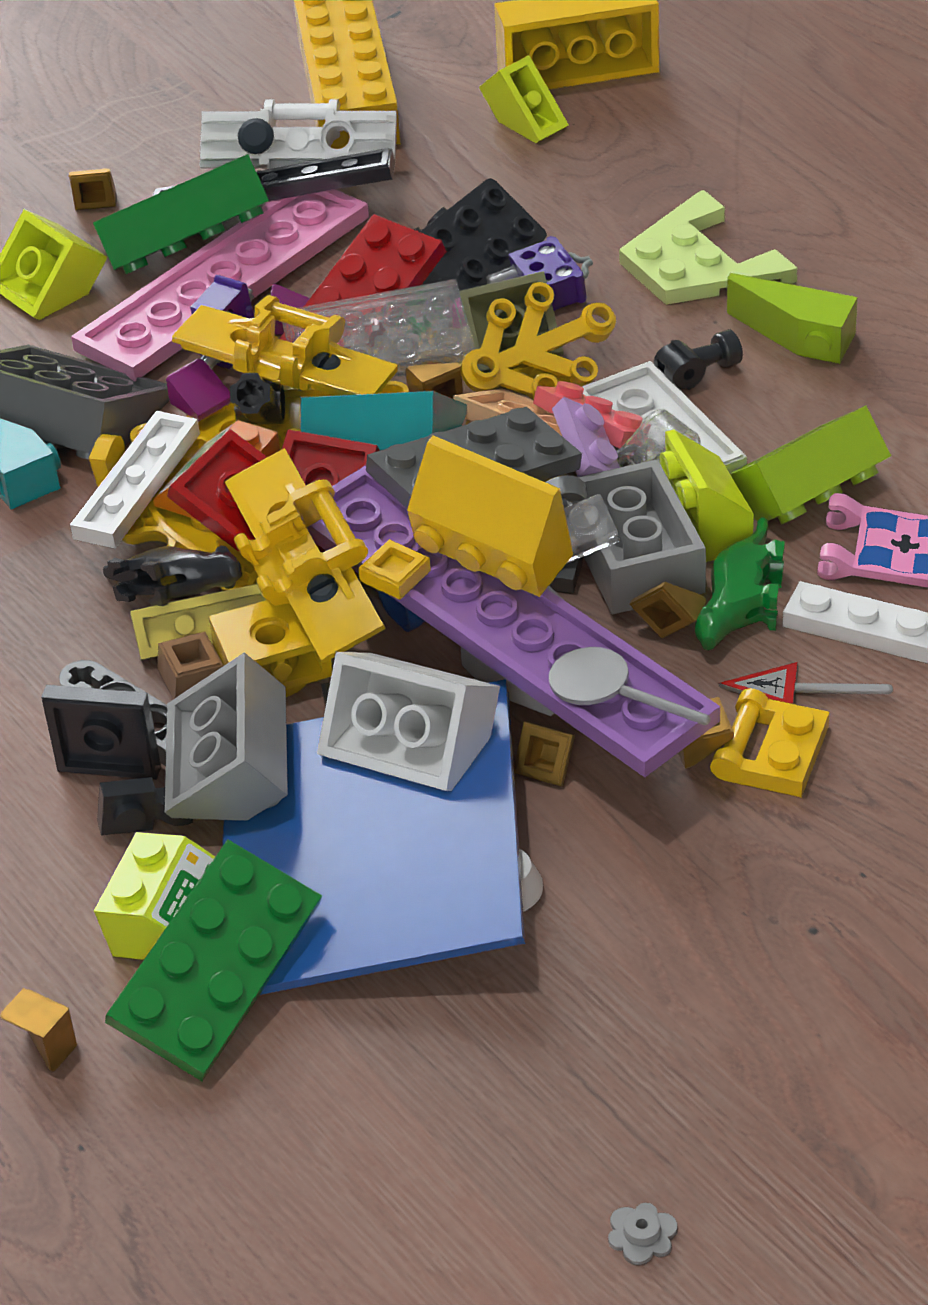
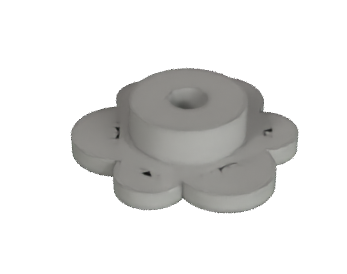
[608,1203,677,1265]

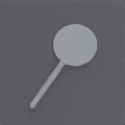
[549,647,710,725]

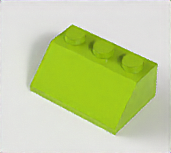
[730,405,891,524]

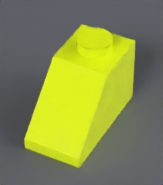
[479,55,569,143]

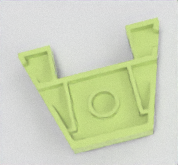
[619,190,797,305]

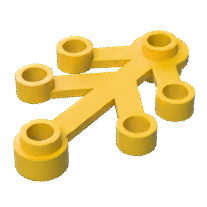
[461,282,616,400]

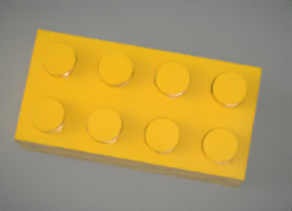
[494,0,659,89]

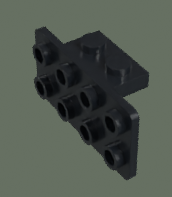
[414,178,547,318]

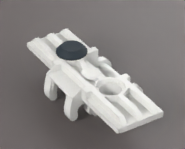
[200,99,397,169]

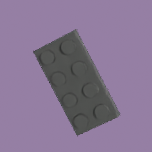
[366,407,582,509]

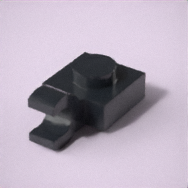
[97,777,193,836]

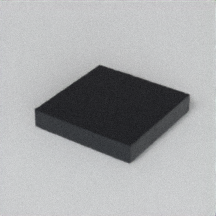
[41,685,161,780]

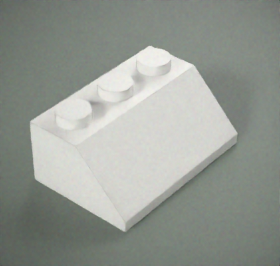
[317,652,500,791]

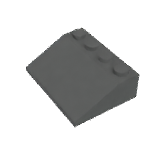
[0,345,170,459]

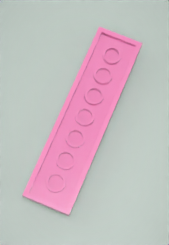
[71,189,369,381]

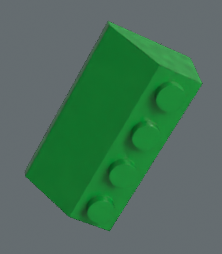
[93,154,269,274]

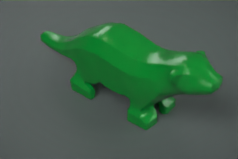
[695,517,785,651]

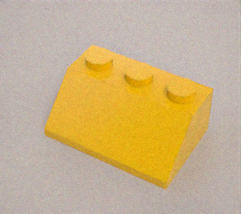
[407,435,573,597]

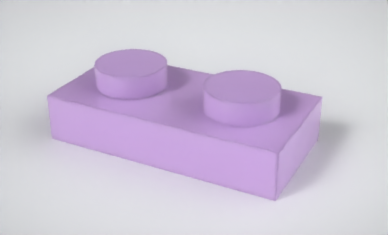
[552,397,620,477]

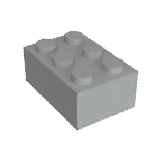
[568,459,706,614]

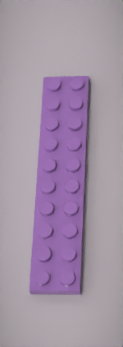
[307,465,720,777]

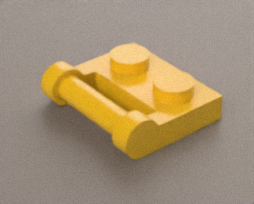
[710,688,830,798]

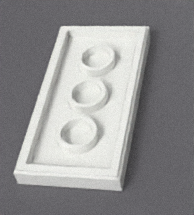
[582,361,747,473]

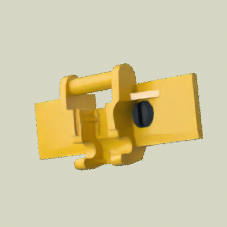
[172,295,398,396]
[225,448,386,663]

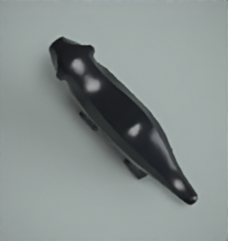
[103,545,242,606]

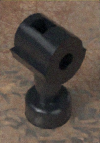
[654,329,743,390]

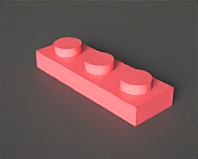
[533,381,659,451]

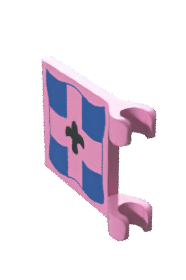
[817,493,928,588]

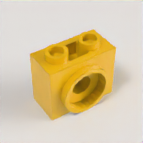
[209,600,332,697]

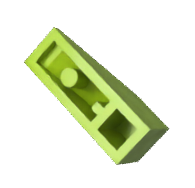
[727,273,858,364]

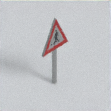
[719,662,893,704]

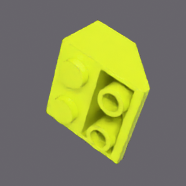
[659,430,754,562]

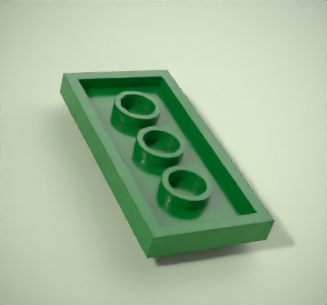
[105,839,322,1081]

